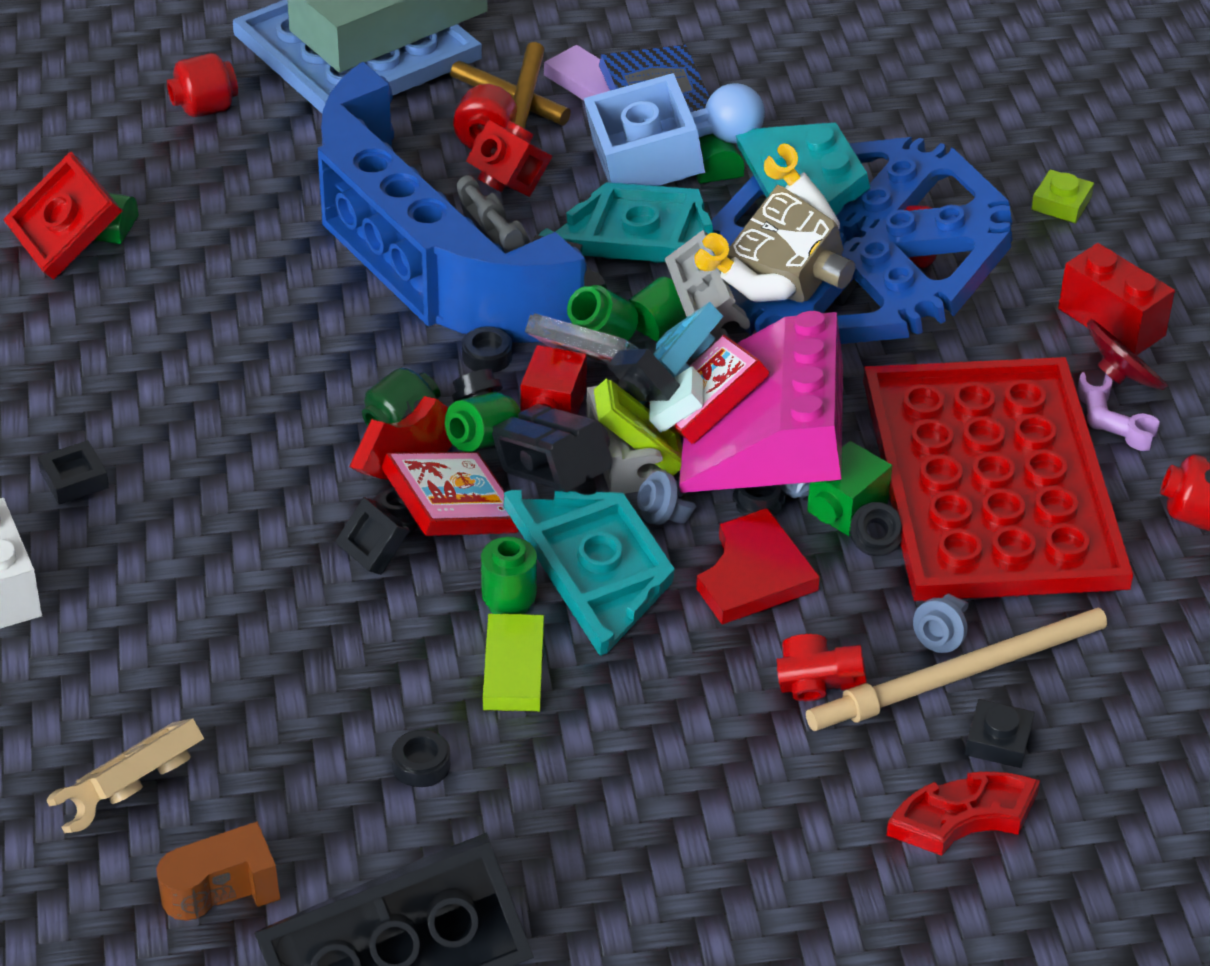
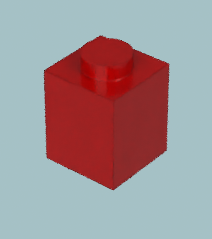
[520,345,587,415]

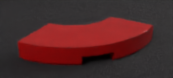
[349,396,453,480]
[886,772,1040,856]

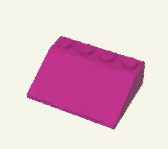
[679,311,843,493]

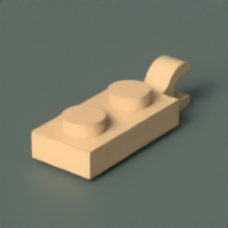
[46,718,204,833]

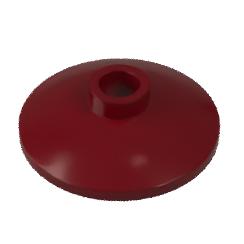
[1087,319,1168,390]

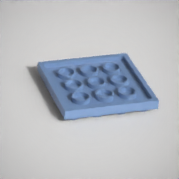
[233,0,482,113]

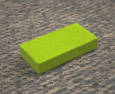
[593,378,682,476]
[483,614,544,712]

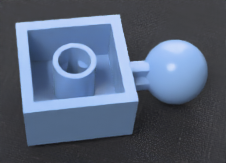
[584,73,765,186]

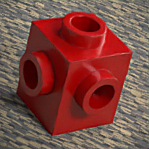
[466,120,553,197]

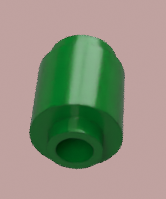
[567,285,638,347]
[445,392,521,452]
[481,537,537,614]

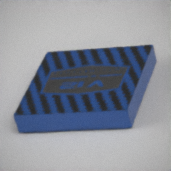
[599,45,710,112]

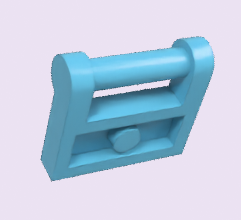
[640,302,724,405]

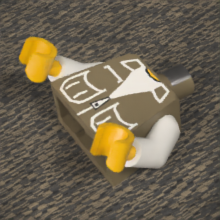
[694,143,855,302]

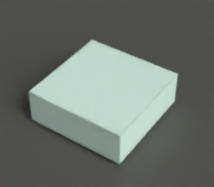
[649,366,703,433]

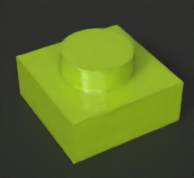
[1031,169,1094,223]

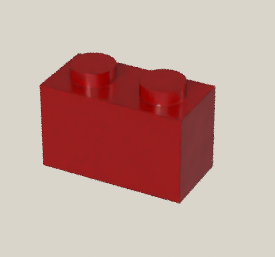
[1058,243,1175,355]

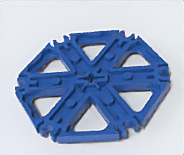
[711,137,1012,344]

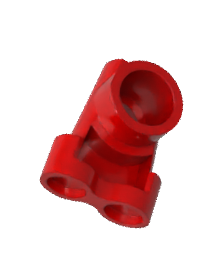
[776,634,867,701]

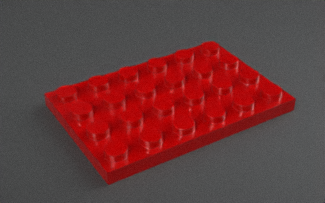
[863,357,1133,601]

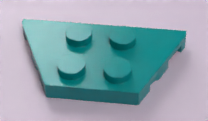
[736,122,870,215]
[539,182,713,263]
[503,490,675,656]

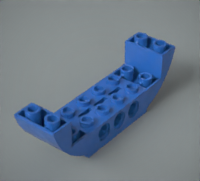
[317,62,587,343]

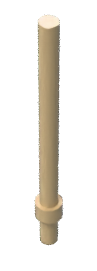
[806,607,1107,731]

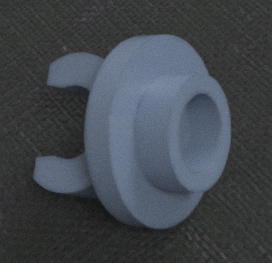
[637,471,696,525]
[913,594,969,653]

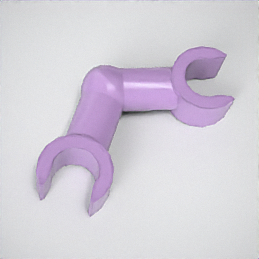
[1077,372,1160,451]

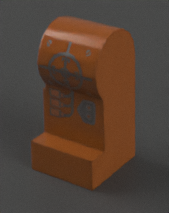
[156,821,280,921]

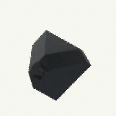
[254,832,534,966]

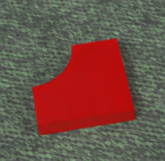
[696,508,820,625]

